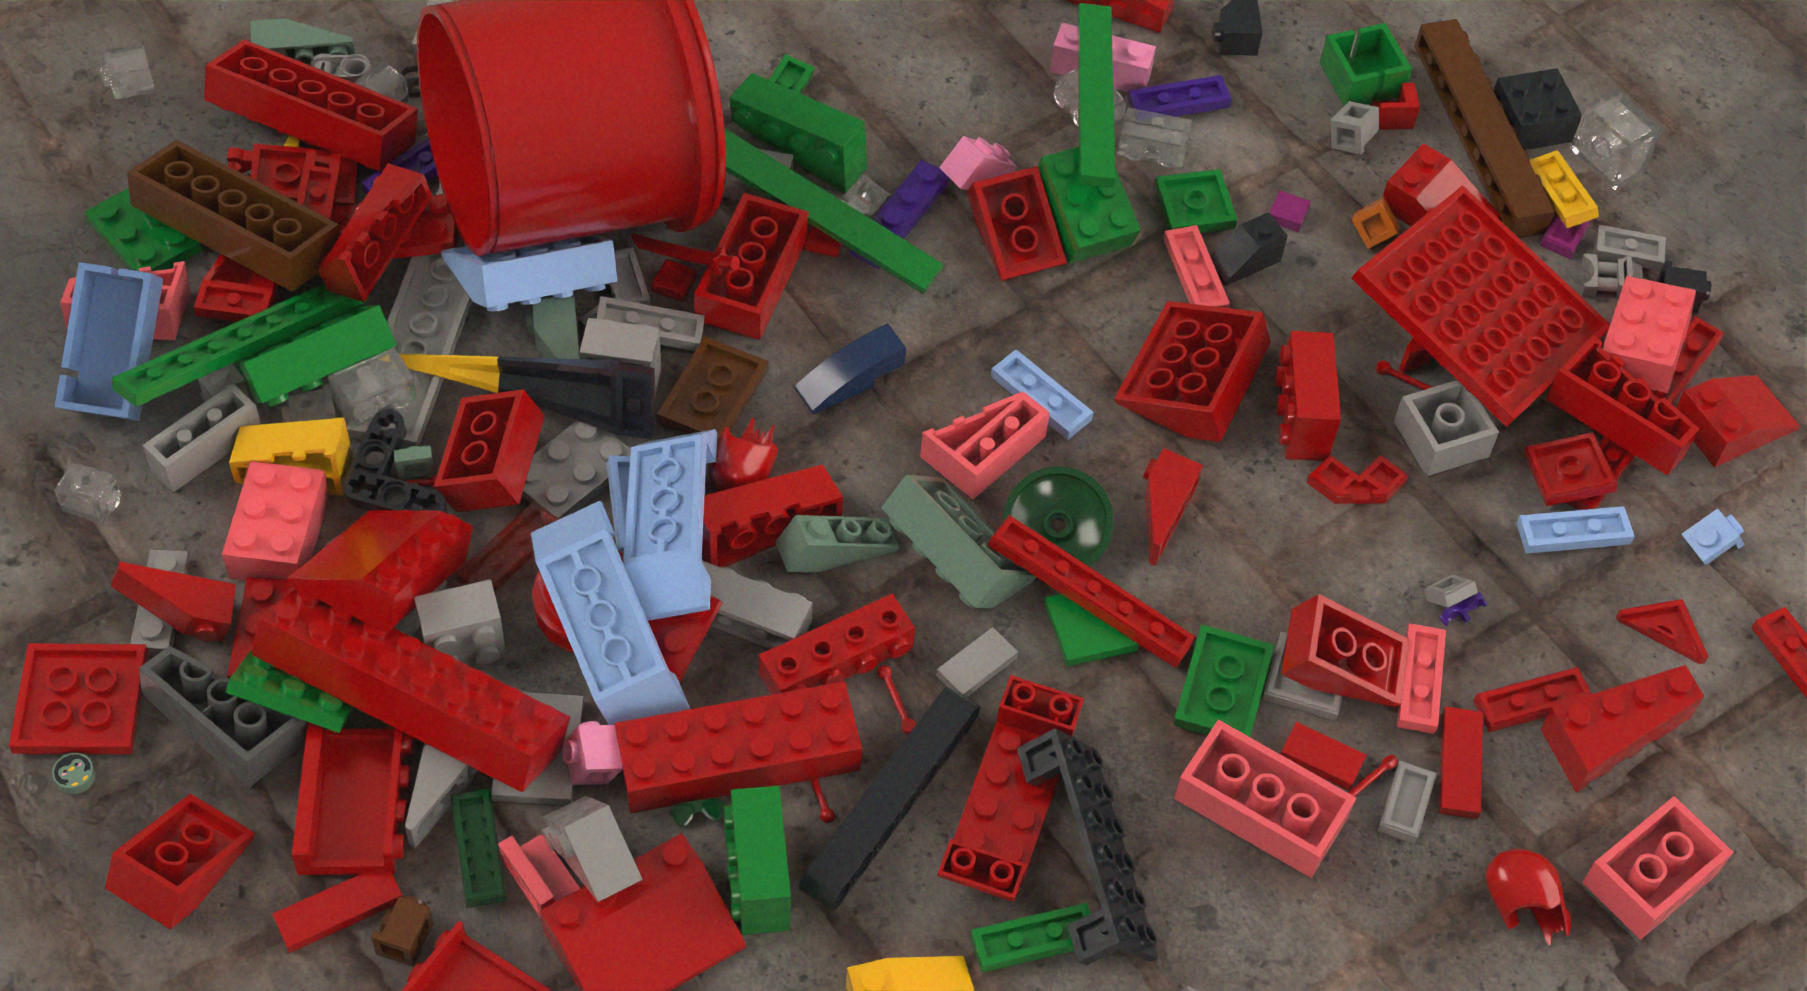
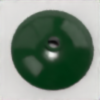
[1003,466,1114,567]

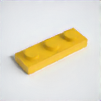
[1529,150,1599,228]

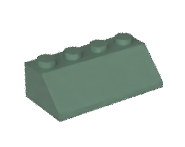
[881,475,1036,609]

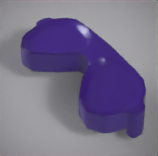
[1439,592,1488,627]

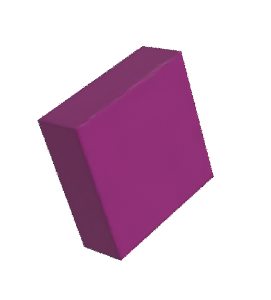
[1269,190,1311,232]

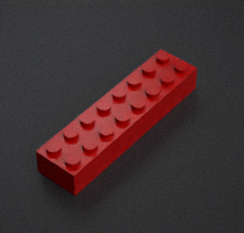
[252,588,570,792]

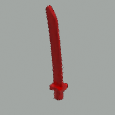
[631,233,740,275]

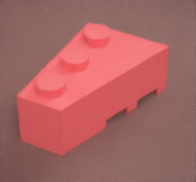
[60,261,191,341]

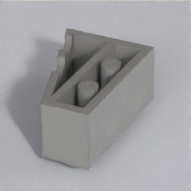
[542,796,643,902]

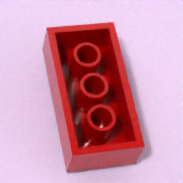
[694,193,809,340]

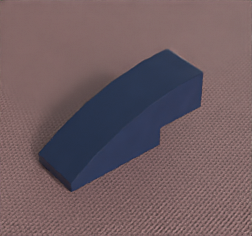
[795,323,906,415]

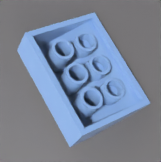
[441,235,618,311]

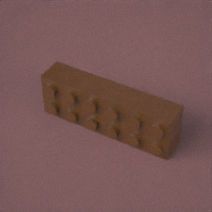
[127,139,339,292]

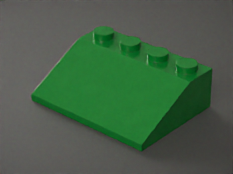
[232,305,397,407]

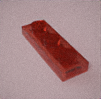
[456,501,559,592]

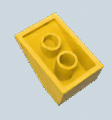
[846,956,974,991]

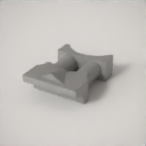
[1581,253,1643,298]

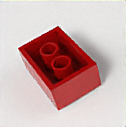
[1274,331,1341,461]
[434,389,545,512]

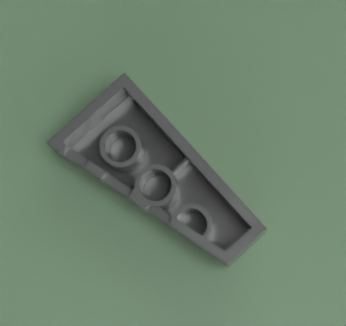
[138,646,308,788]

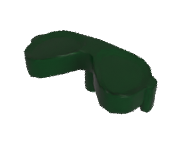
[669,797,725,827]

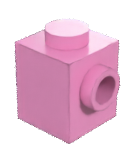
[562,721,623,785]

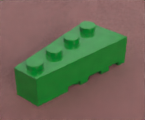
[729,73,867,194]

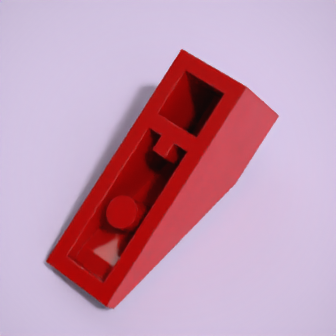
[1143,448,1203,566]
[111,562,236,642]

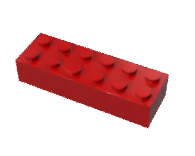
[204,39,418,171]
[614,681,862,814]

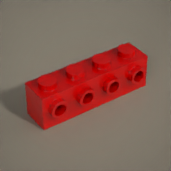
[758,593,915,695]

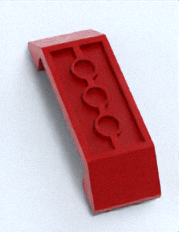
[937,675,1084,902]

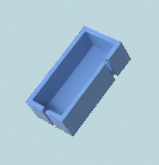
[54,262,163,421]

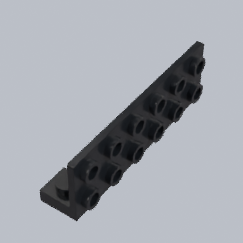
[1017,728,1158,966]

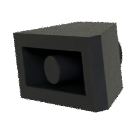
[1212,0,1263,56]
[1210,212,1288,286]

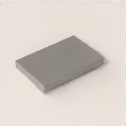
[491,692,584,806]

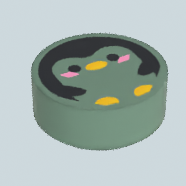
[52,753,96,795]

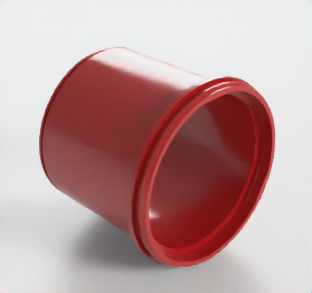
[417,0,726,256]

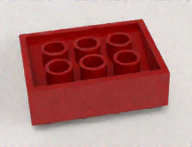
[1114,301,1271,442]
[287,510,473,633]
[540,833,746,991]

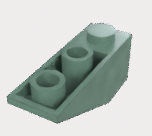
[250,18,355,67]
[776,515,900,572]

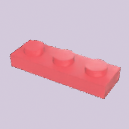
[1163,225,1230,308]
[1397,623,1446,734]

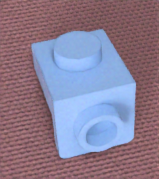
[1682,508,1744,565]

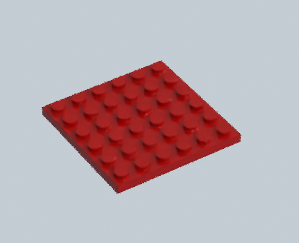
[1351,185,1610,427]

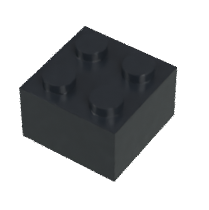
[1493,68,1583,150]

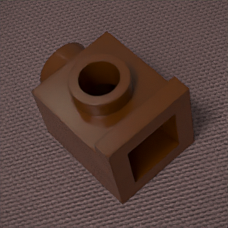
[371,896,433,967]

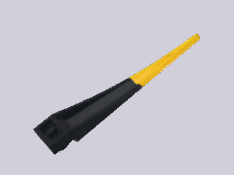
[379,353,655,439]

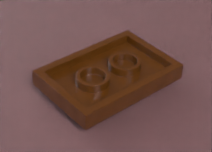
[657,336,769,441]

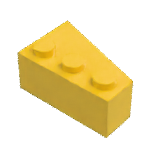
[229,418,353,496]

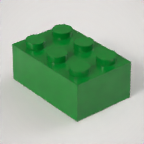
[1037,147,1141,264]
[724,786,791,935]

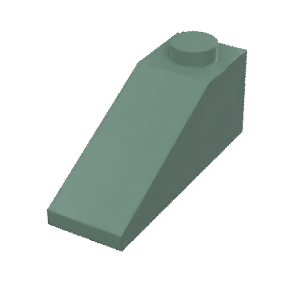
[526,296,580,359]

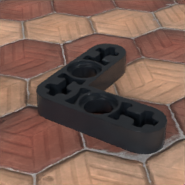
[342,409,448,514]

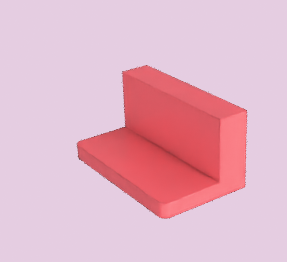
[498,835,580,919]

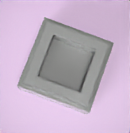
[1424,574,1478,607]

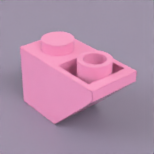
[939,136,1017,191]

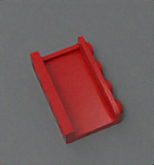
[292,722,414,875]

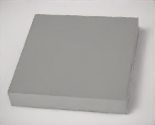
[1262,632,1343,721]

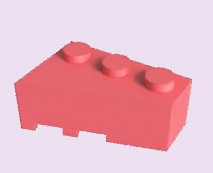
[920,391,1050,499]

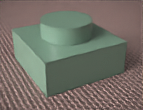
[394,445,435,480]

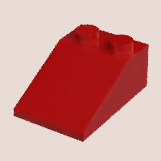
[1382,143,1500,226]
[966,166,1067,281]
[1676,375,1800,467]
[1281,594,1409,707]
[105,793,255,930]

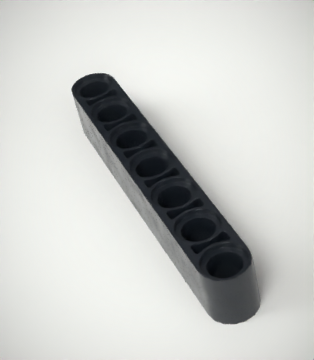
[798,687,981,911]

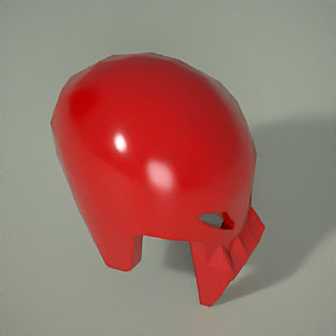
[708,418,778,492]
[1485,849,1571,945]

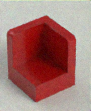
[1371,83,1420,130]

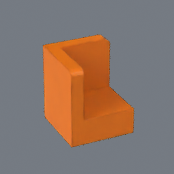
[1352,197,1400,249]

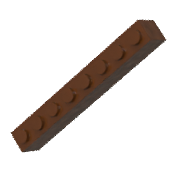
[1414,19,1555,238]

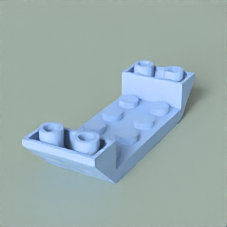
[623,429,717,621]
[531,501,690,725]

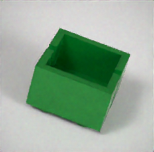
[1319,23,1412,106]

